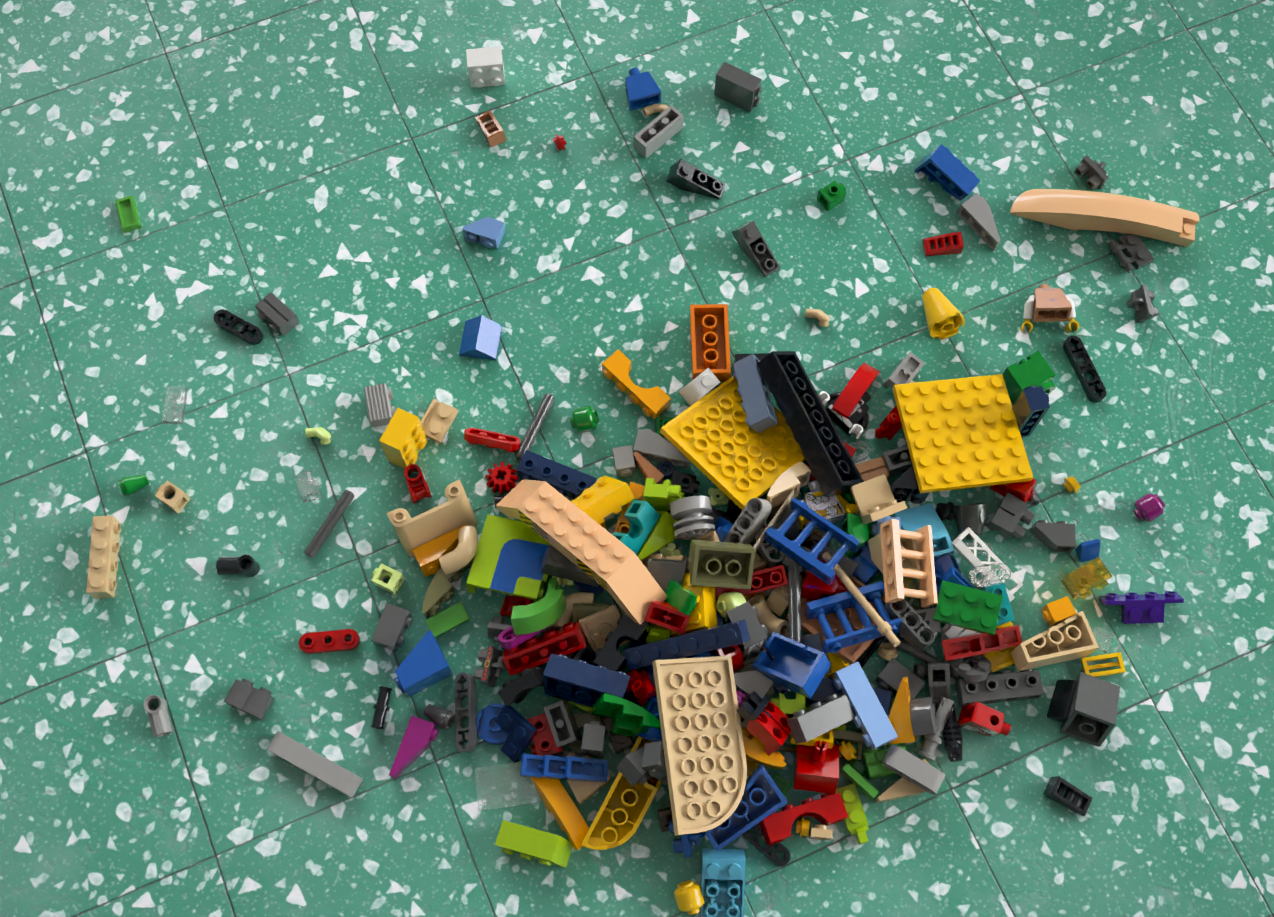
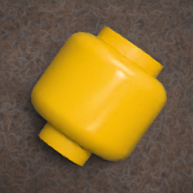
[674,880,704,915]

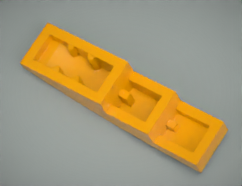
[530,777,589,850]

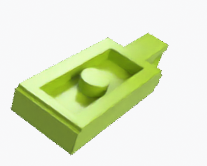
[835,784,869,845]

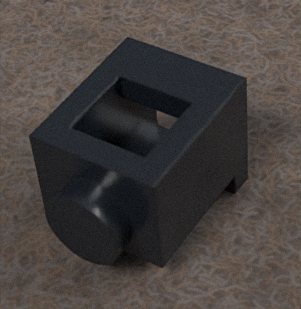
[671,470,700,497]

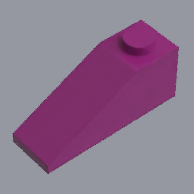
[389,716,438,779]

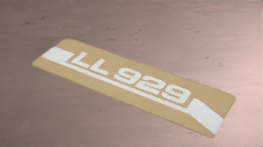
[753,487,795,551]

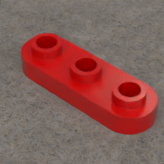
[464,428,521,452]
[298,629,360,654]

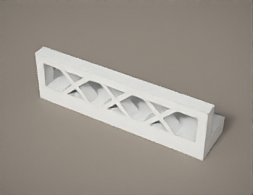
[952,527,1023,602]

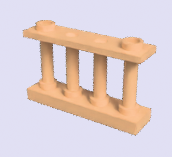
[880,519,937,608]

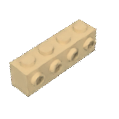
[86,515,121,599]

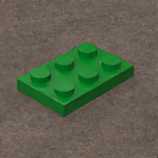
[933,580,1003,636]

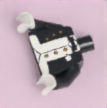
[818,391,871,439]

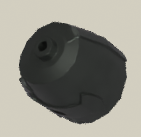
[954,503,986,540]

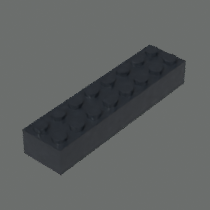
[757,351,864,497]

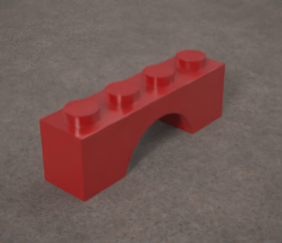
[759,792,849,846]

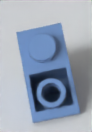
[462,217,505,249]

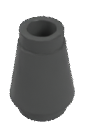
[424,704,455,729]

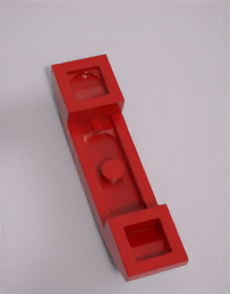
[831,362,880,419]

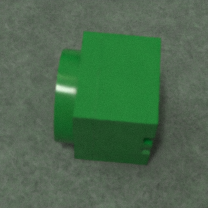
[1002,351,1056,405]

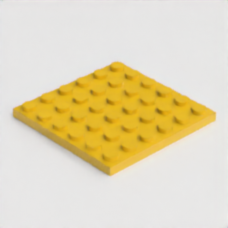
[892,374,1034,493]
[660,375,806,510]

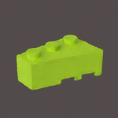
[495,820,573,868]

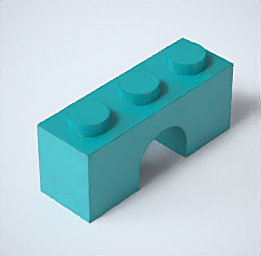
[612,500,660,555]

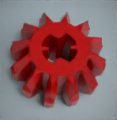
[485,462,518,495]

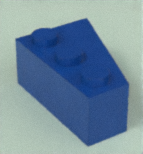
[914,144,980,201]

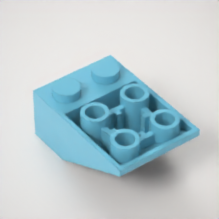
[894,503,955,560]
[700,848,746,917]

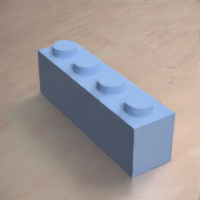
[833,662,898,751]

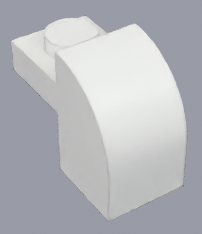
[678,368,720,406]

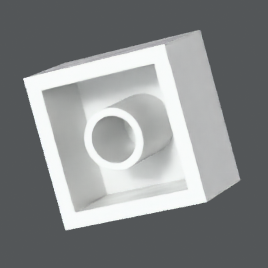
[466,46,505,88]

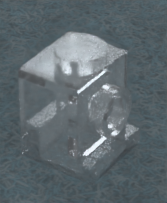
[295,470,323,503]

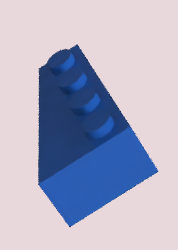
[705,763,788,851]

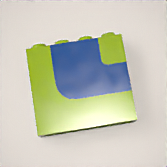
[466,514,552,603]

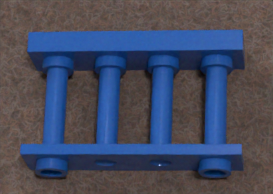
[765,498,860,586]
[805,581,902,654]

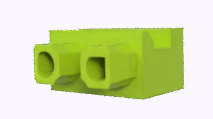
[643,478,685,511]
[770,693,805,718]

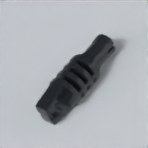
[942,704,963,762]

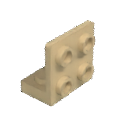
[850,474,907,524]

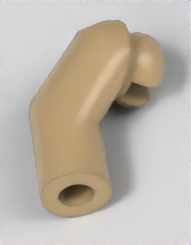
[643,104,668,117]
[805,309,830,327]

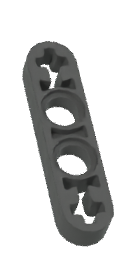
[455,672,477,753]

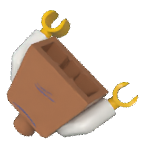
[1020,284,1079,333]

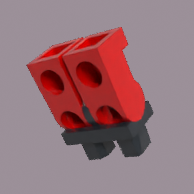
[736,691,791,756]

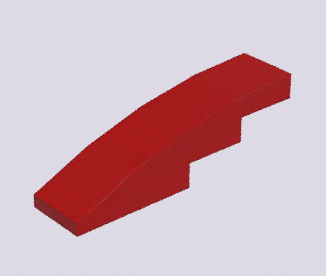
[941,625,1022,661]

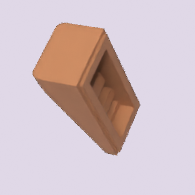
[475,110,506,147]
[633,451,664,484]

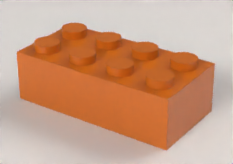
[689,304,731,382]

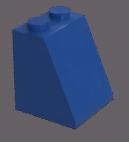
[394,630,453,697]

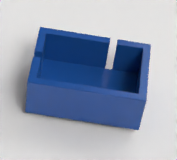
[752,632,831,699]

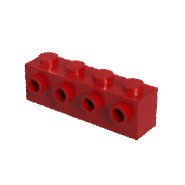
[503,622,587,676]

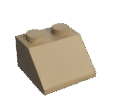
[868,534,921,574]

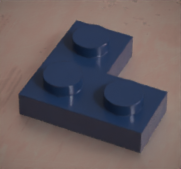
[495,705,537,763]

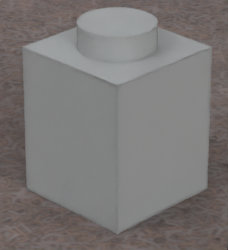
[612,445,635,477]

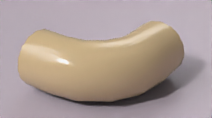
[439,526,478,575]
[549,592,594,630]
[746,595,790,638]

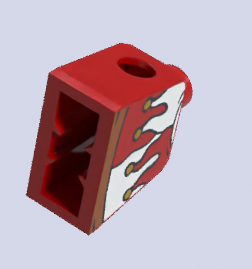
[958,702,1011,737]

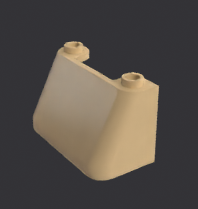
[387,480,478,558]

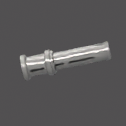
[917,697,954,761]

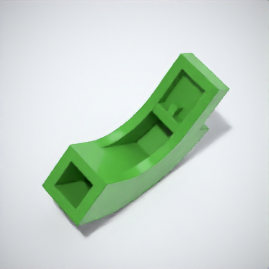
[511,578,566,635]

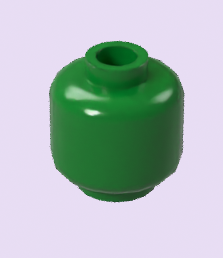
[570,406,599,433]

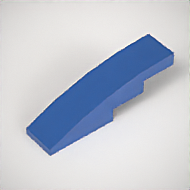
[520,754,609,782]

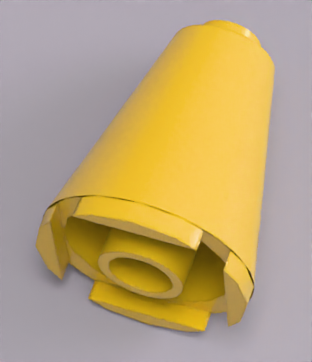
[922,288,965,340]

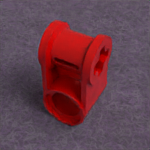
[404,464,432,504]

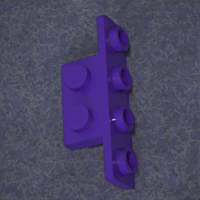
[1099,591,1184,624]

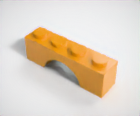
[602,349,671,420]

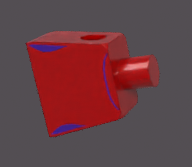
[801,558,849,600]

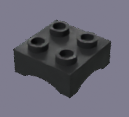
[498,667,544,706]

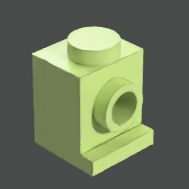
[371,563,405,596]

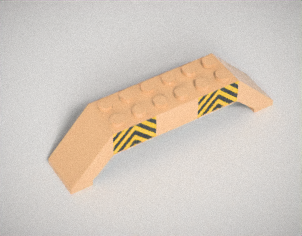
[496,479,667,626]

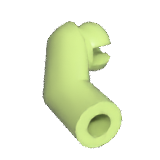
[305,427,331,445]

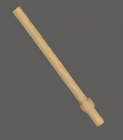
[822,552,901,647]

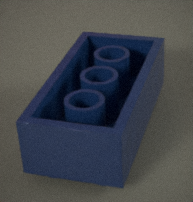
[543,654,631,708]

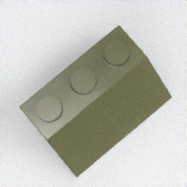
[689,540,756,589]

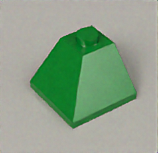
[842,514,872,559]

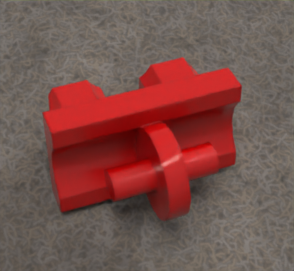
[627,669,657,707]

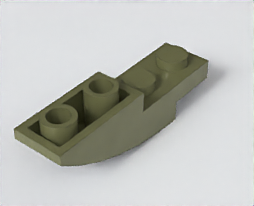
[422,555,475,618]

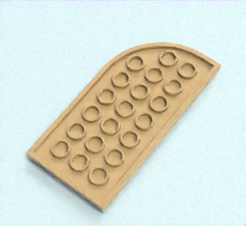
[652,656,747,836]

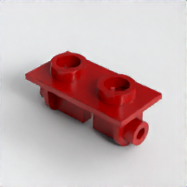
[875,406,902,441]

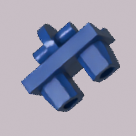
[669,819,705,857]

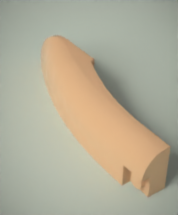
[1010,189,1199,247]

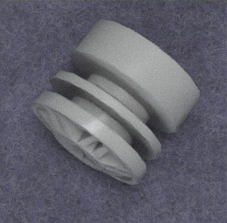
[669,496,716,540]

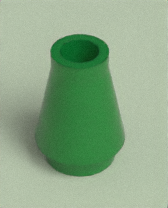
[118,473,149,495]

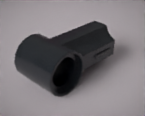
[216,555,260,577]

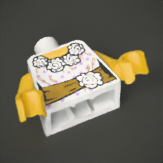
[798,481,858,530]

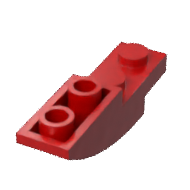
[715,565,788,602]

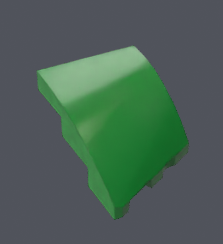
[592,693,661,736]

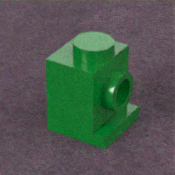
[817,180,846,211]

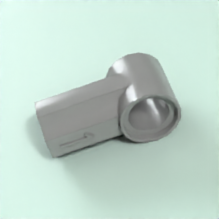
[143,695,173,738]

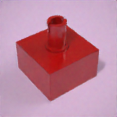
[793,740,839,794]

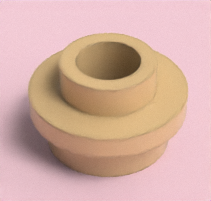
[878,642,898,660]

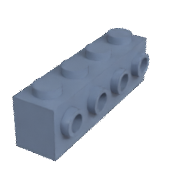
[733,354,778,433]

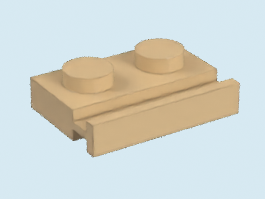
[421,399,458,444]

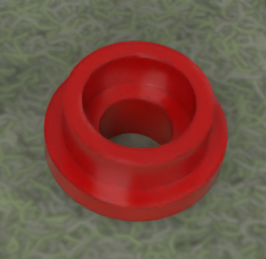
[552,134,567,151]

